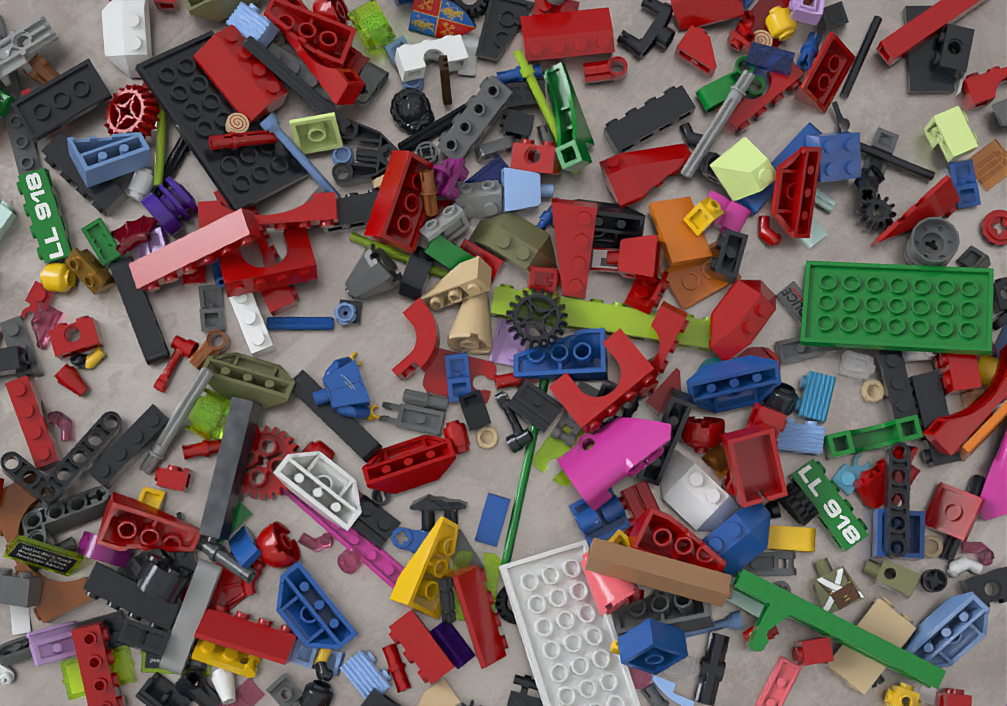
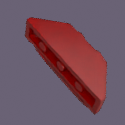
[771,146,822,238]
[709,280,776,361]
[362,435,456,494]

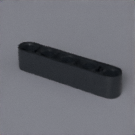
[109,256,171,366]
[292,369,383,463]
[883,442,911,559]

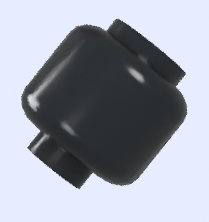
[764,382,798,416]
[300,680,334,706]

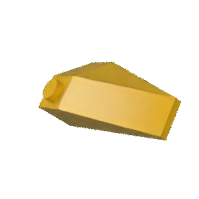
[390,516,459,620]

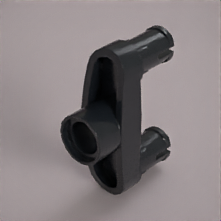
[617,0,676,58]

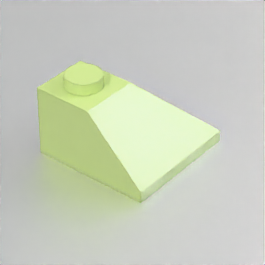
[289,112,343,154]
[710,137,776,201]

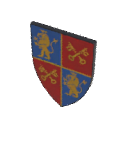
[408,0,477,38]

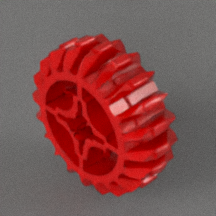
[103,84,161,140]

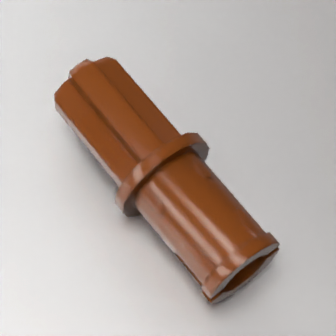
[419,169,438,216]

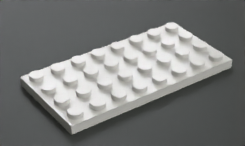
[499,540,641,706]

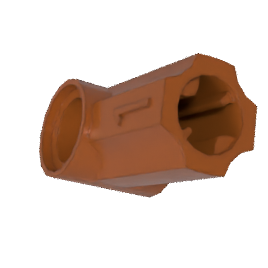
[22,53,60,85]
[188,329,231,371]

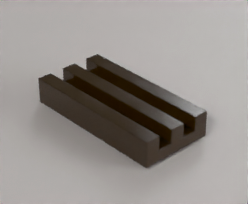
[438,55,452,105]

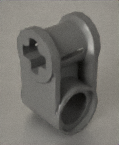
[355,62,389,107]

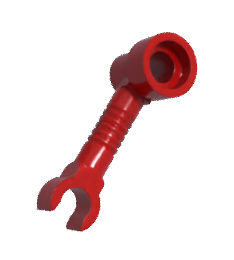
[153,335,199,393]

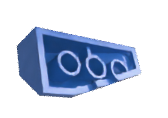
[514,328,608,381]

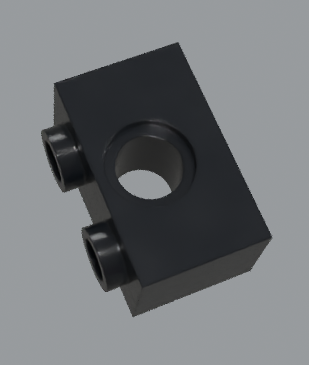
[933,24,975,79]
[959,566,1007,607]

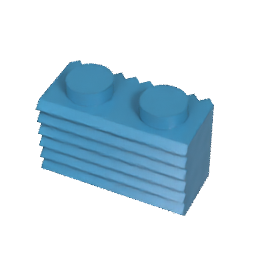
[794,371,836,424]

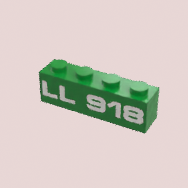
[16,168,73,264]
[787,459,868,552]

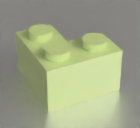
[924,106,978,163]

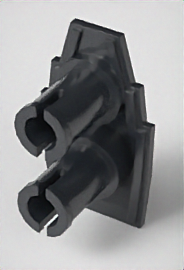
[410,494,468,532]

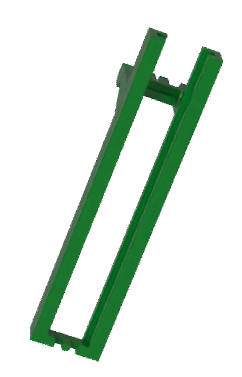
[732,569,946,689]

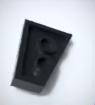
[475,0,534,62]

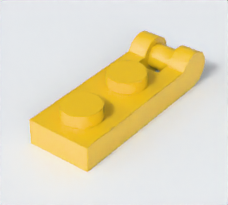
[191,639,262,678]

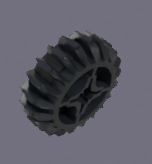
[506,288,568,350]

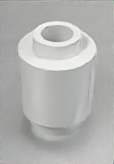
[127,168,154,202]

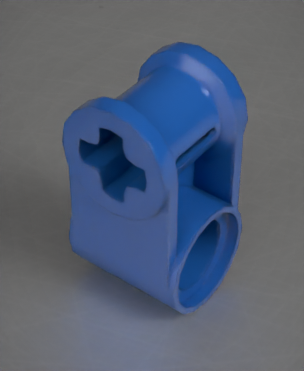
[391,527,429,553]

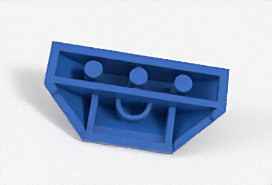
[686,355,782,413]
[702,503,771,577]
[276,561,358,650]

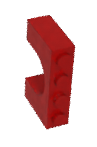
[218,227,318,298]
[549,328,659,434]

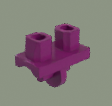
[432,157,469,199]

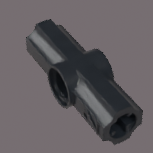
[694,632,730,706]

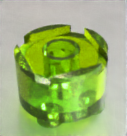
[347,0,396,52]
[185,388,231,441]

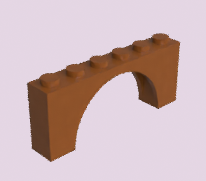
[0,474,100,623]

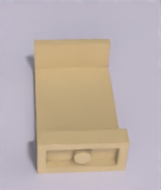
[823,598,917,695]

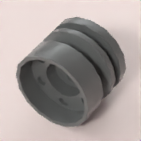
[904,217,960,266]

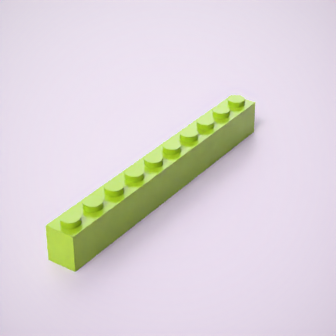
[491,284,714,353]

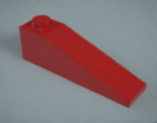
[96,492,201,552]

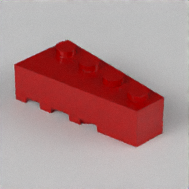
[551,198,597,298]

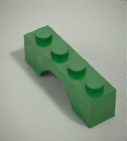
[823,415,923,460]

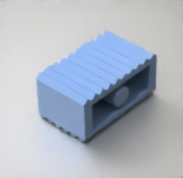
[226,2,280,48]
[777,418,825,456]
[340,649,392,699]

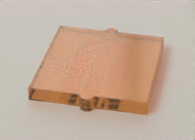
[969,139,1007,191]

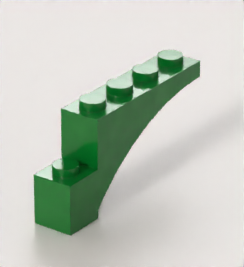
[542,62,595,172]

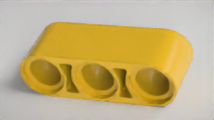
[766,525,816,552]

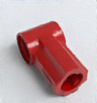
[583,56,628,84]

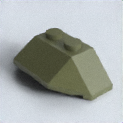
[183,0,260,22]
[469,211,557,276]
[202,352,295,409]

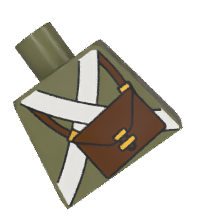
[810,557,865,613]
[863,559,921,600]

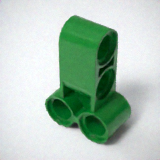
[696,55,766,113]

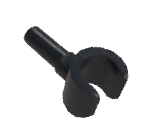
[832,101,850,132]

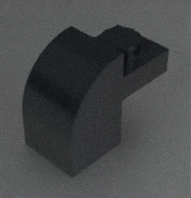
[398,246,437,300]

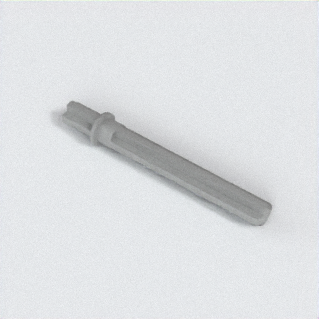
[681,70,755,178]
[140,367,214,475]

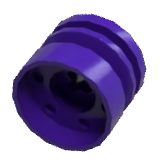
[140,176,198,237]

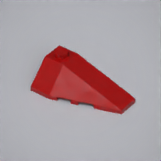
[264,0,357,67]
[599,143,692,208]
[871,175,960,247]
[628,506,727,572]

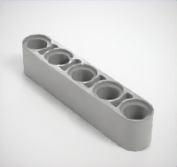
[159,559,223,676]

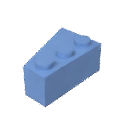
[67,132,151,188]

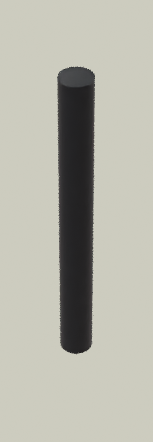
[840,16,882,98]
[860,142,935,181]

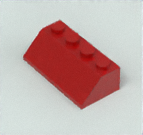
[520,7,615,61]
[193,24,288,125]
[364,150,436,254]
[450,563,509,669]
[194,604,298,665]

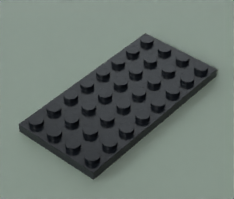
[135,30,310,211]

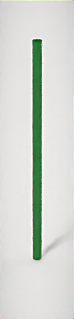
[500,379,549,566]

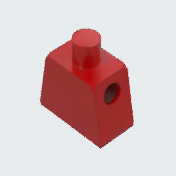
[606,235,661,283]

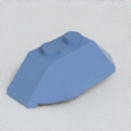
[905,592,990,668]

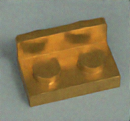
[65,248,115,295]

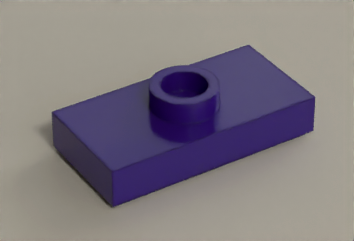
[430,622,476,669]

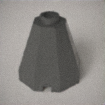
[345,243,403,300]

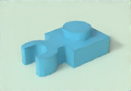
[831,453,871,496]

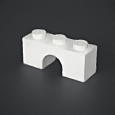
[394,35,469,82]
[229,292,276,358]

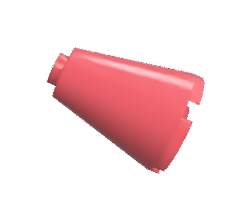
[581,552,641,617]

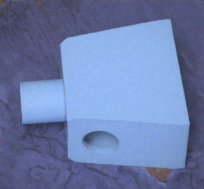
[501,168,553,213]

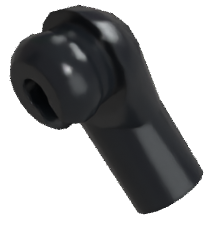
[679,122,703,148]

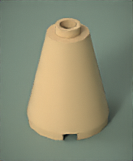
[447,292,493,354]

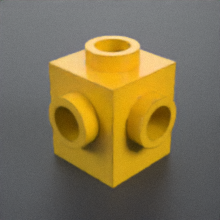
[884,683,921,706]

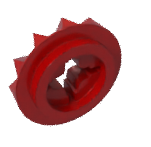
[981,210,1007,246]

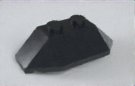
[552,199,646,249]

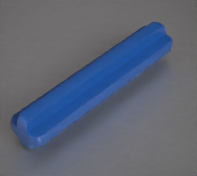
[266,317,334,330]

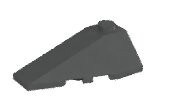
[614,590,714,635]

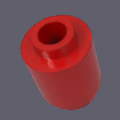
[443,420,471,455]

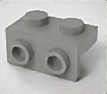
[455,180,502,219]
[419,203,471,245]

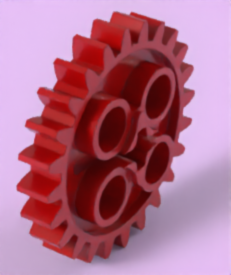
[242,425,299,501]

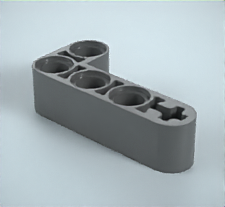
[22,486,112,552]

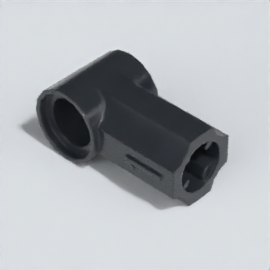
[854,165,885,204]
[175,668,222,706]

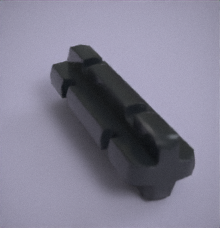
[438,577,456,623]

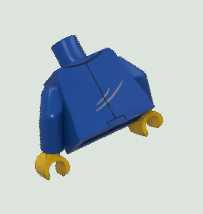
[312,352,380,421]

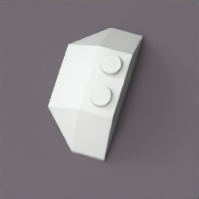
[102,0,152,78]
[661,450,740,531]
[273,451,362,531]

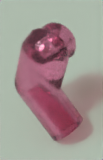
[47,411,73,441]
[298,533,333,552]
[961,542,995,566]

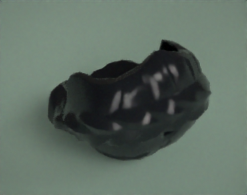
[390,87,435,134]

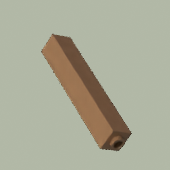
[585,538,734,607]

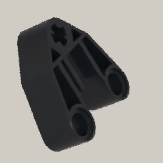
[332,119,398,188]

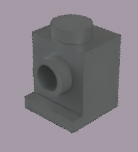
[266,673,302,706]

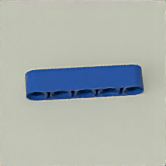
[737,122,823,216]

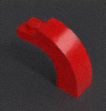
[392,298,440,381]

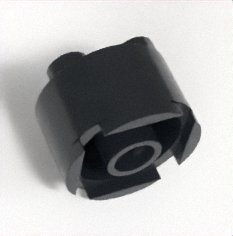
[135,553,192,604]

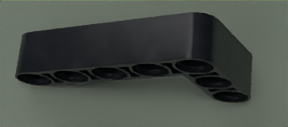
[0,411,121,506]

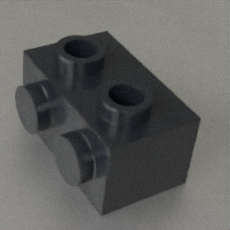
[709,229,749,284]

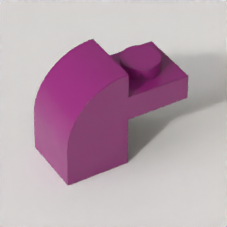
[77,531,132,569]

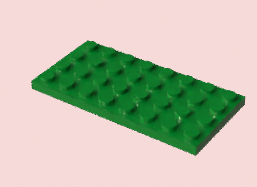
[800,260,994,355]

